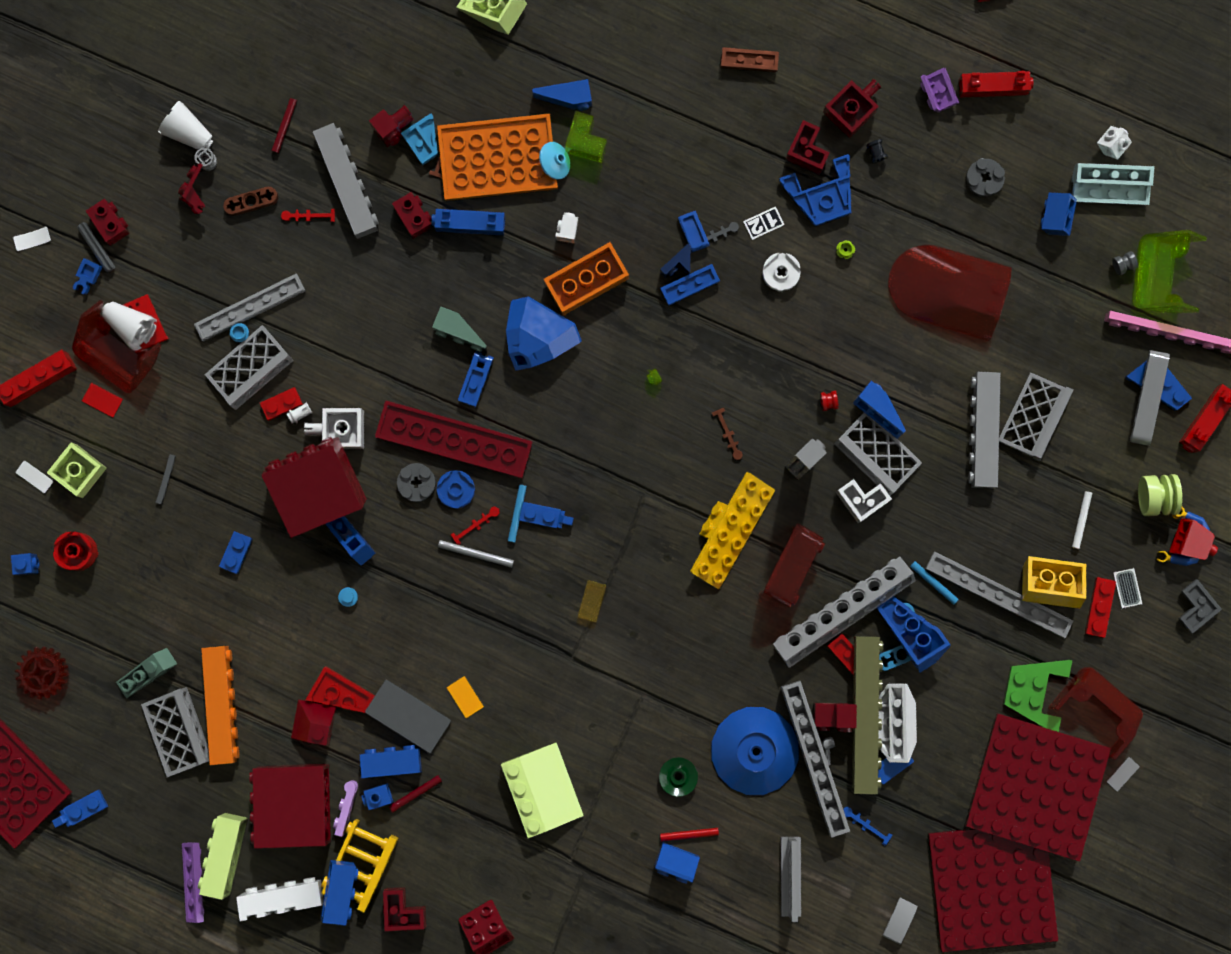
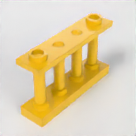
[321,819,399,912]

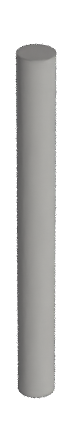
[438,540,514,568]

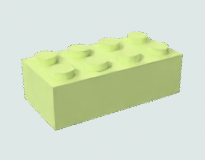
[198,813,248,900]

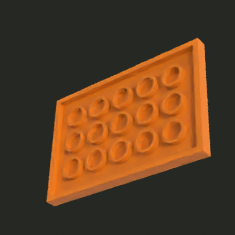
[437,114,558,201]

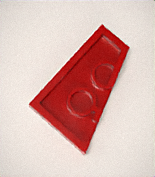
[305,666,375,713]

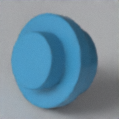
[230,323,249,342]
[338,587,358,607]

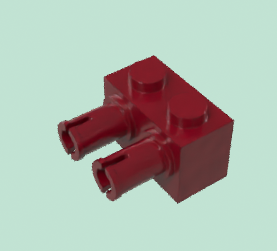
[369,105,414,148]

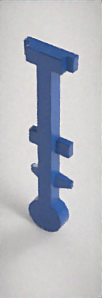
[843,807,892,846]

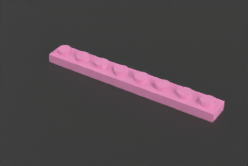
[1104,311,1231,354]

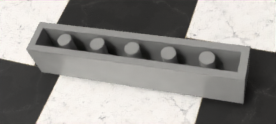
[313,123,379,239]
[968,372,1001,489]
[785,438,827,480]

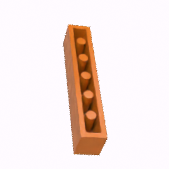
[201,646,239,765]

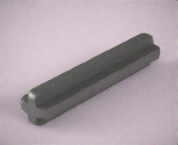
[77,222,115,272]

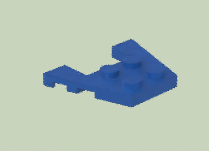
[779,154,851,226]

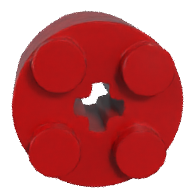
[53,532,98,571]

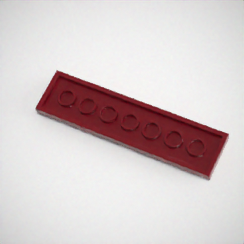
[375,400,533,479]

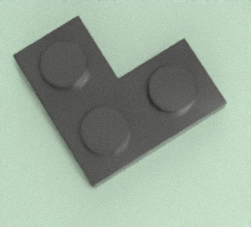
[1178,579,1222,634]

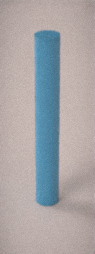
[508,485,527,542]
[910,561,959,605]

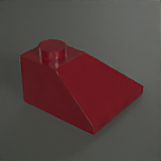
[291,700,337,745]

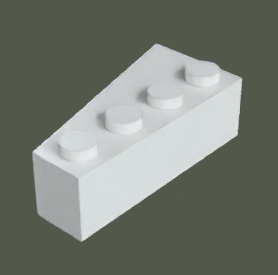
[236,877,324,921]

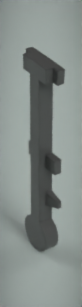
[692,222,739,253]

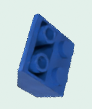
[654,842,700,884]

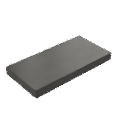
[365,679,451,753]

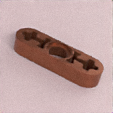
[223,187,279,216]

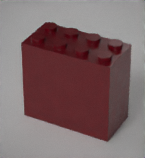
[261,437,367,538]
[249,764,331,848]

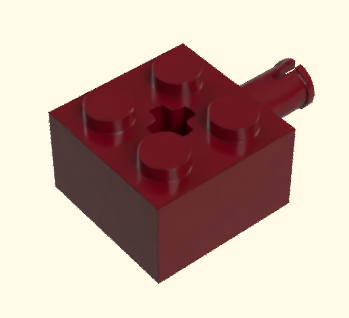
[823,79,881,139]

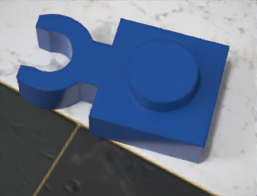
[73,258,102,294]

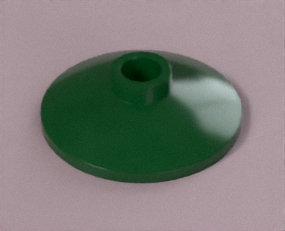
[659,757,698,797]

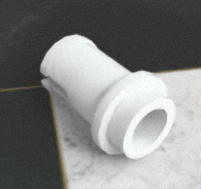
[287,402,312,424]

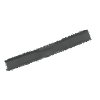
[156,454,176,504]

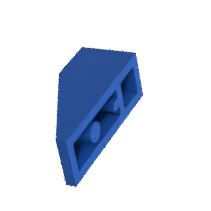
[532,79,592,111]
[853,381,906,439]
[326,516,375,566]

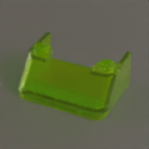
[1133,230,1207,314]

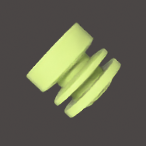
[1138,474,1182,516]

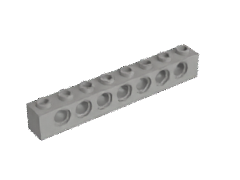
[773,557,916,668]
[780,681,850,837]

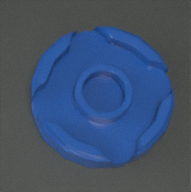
[437,470,475,509]

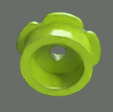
[837,240,855,259]

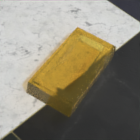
[578,580,606,622]

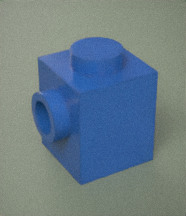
[11,553,40,576]
[362,783,393,810]

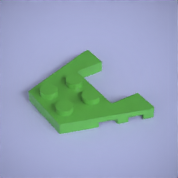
[1003,660,1072,732]

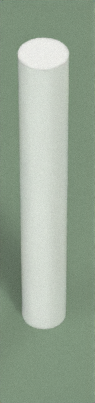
[1072,491,1092,549]

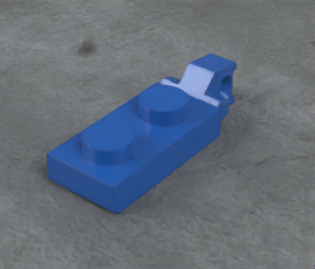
[519,502,574,529]
[52,789,108,828]

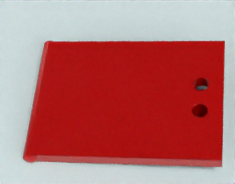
[124,294,169,353]

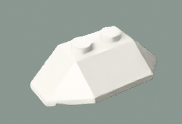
[878,684,917,763]

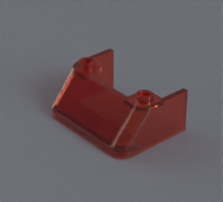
[72,300,161,393]
[759,523,825,608]
[1049,667,1143,760]

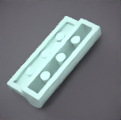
[1072,163,1154,205]

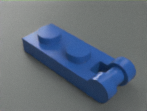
[458,351,494,407]

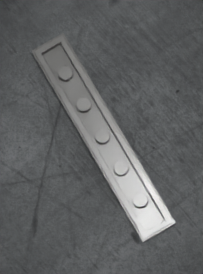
[194,273,306,342]

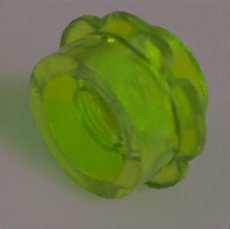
[647,368,663,386]

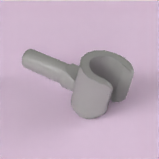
[822,737,835,765]

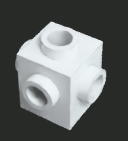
[1097,126,1132,160]

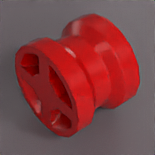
[820,391,839,412]

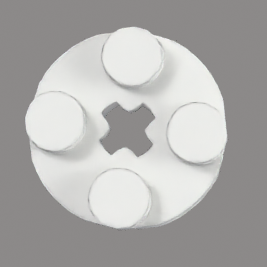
[762,253,800,292]

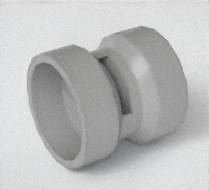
[195,148,217,171]

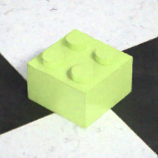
[47,443,107,498]

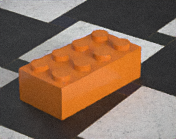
[544,242,629,316]

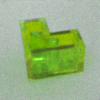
[565,111,607,163]

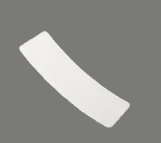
[13,227,51,251]
[16,461,53,493]

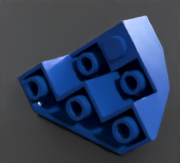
[506,297,582,370]

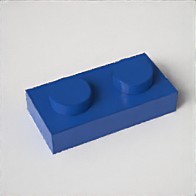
[219,531,253,574]

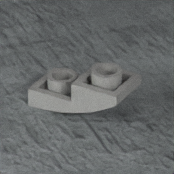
[882,898,918,944]

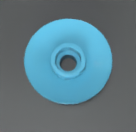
[539,142,570,180]

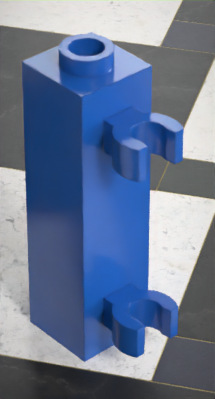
[432,209,505,235]

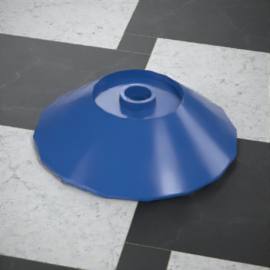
[711,707,799,795]

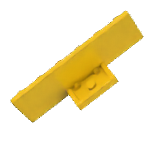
[690,472,775,589]

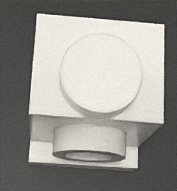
[555,213,578,243]

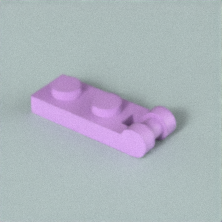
[333,780,358,837]

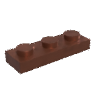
[721,47,779,72]

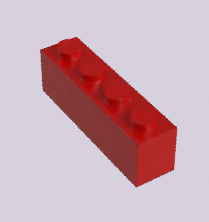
[0,349,77,407]

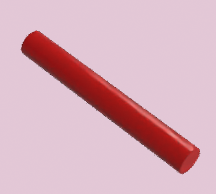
[660,828,719,842]

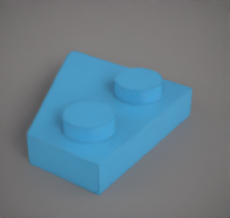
[401,113,438,165]

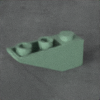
[432,307,488,352]
[116,648,177,698]

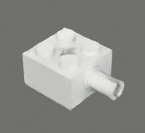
[304,408,364,449]

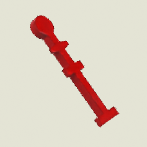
[281,209,335,222]
[451,507,500,545]

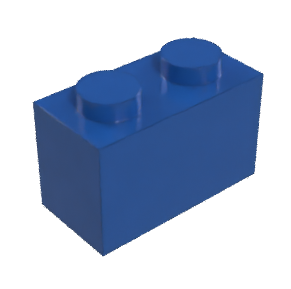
[1041,193,1077,236]

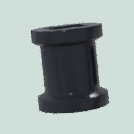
[866,139,888,163]

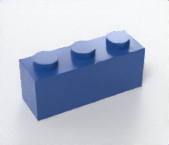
[360,745,422,778]
[321,860,358,925]

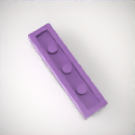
[182,842,204,923]

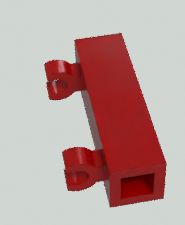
[959,71,1034,98]
[1179,384,1231,453]

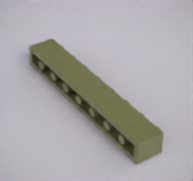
[852,636,883,794]

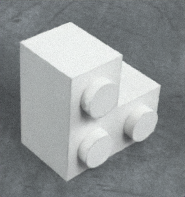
[836,479,892,523]

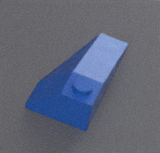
[877,596,951,673]

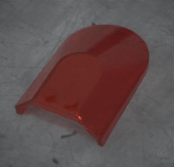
[888,245,1012,341]

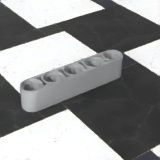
[1130,350,1170,446]

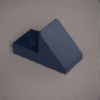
[660,244,691,278]

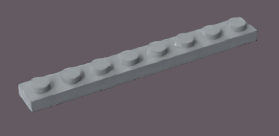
[925,552,1073,638]

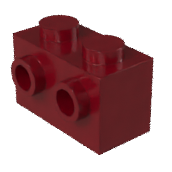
[392,192,433,239]
[86,198,130,246]

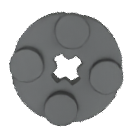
[966,158,1005,197]
[397,463,436,502]

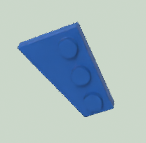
[1125,360,1192,411]

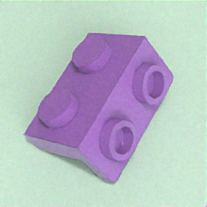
[920,68,959,113]

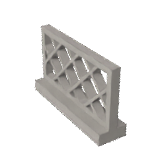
[204,325,294,410]
[999,372,1073,461]
[834,413,922,496]
[141,687,209,777]
[781,837,801,922]

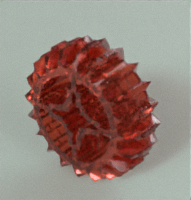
[15,647,69,699]

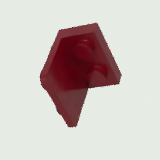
[459,900,515,954]

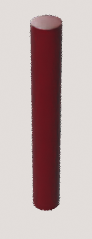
[271,98,297,154]
[389,775,442,813]

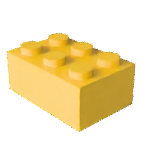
[1022,556,1086,609]

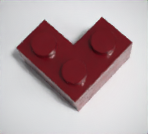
[785,120,830,175]
[813,703,857,732]
[383,887,426,931]

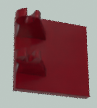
[178,163,205,214]

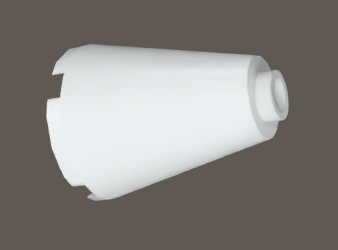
[158,101,213,150]
[102,302,157,351]

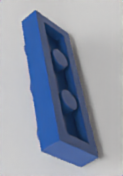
[660,264,720,306]

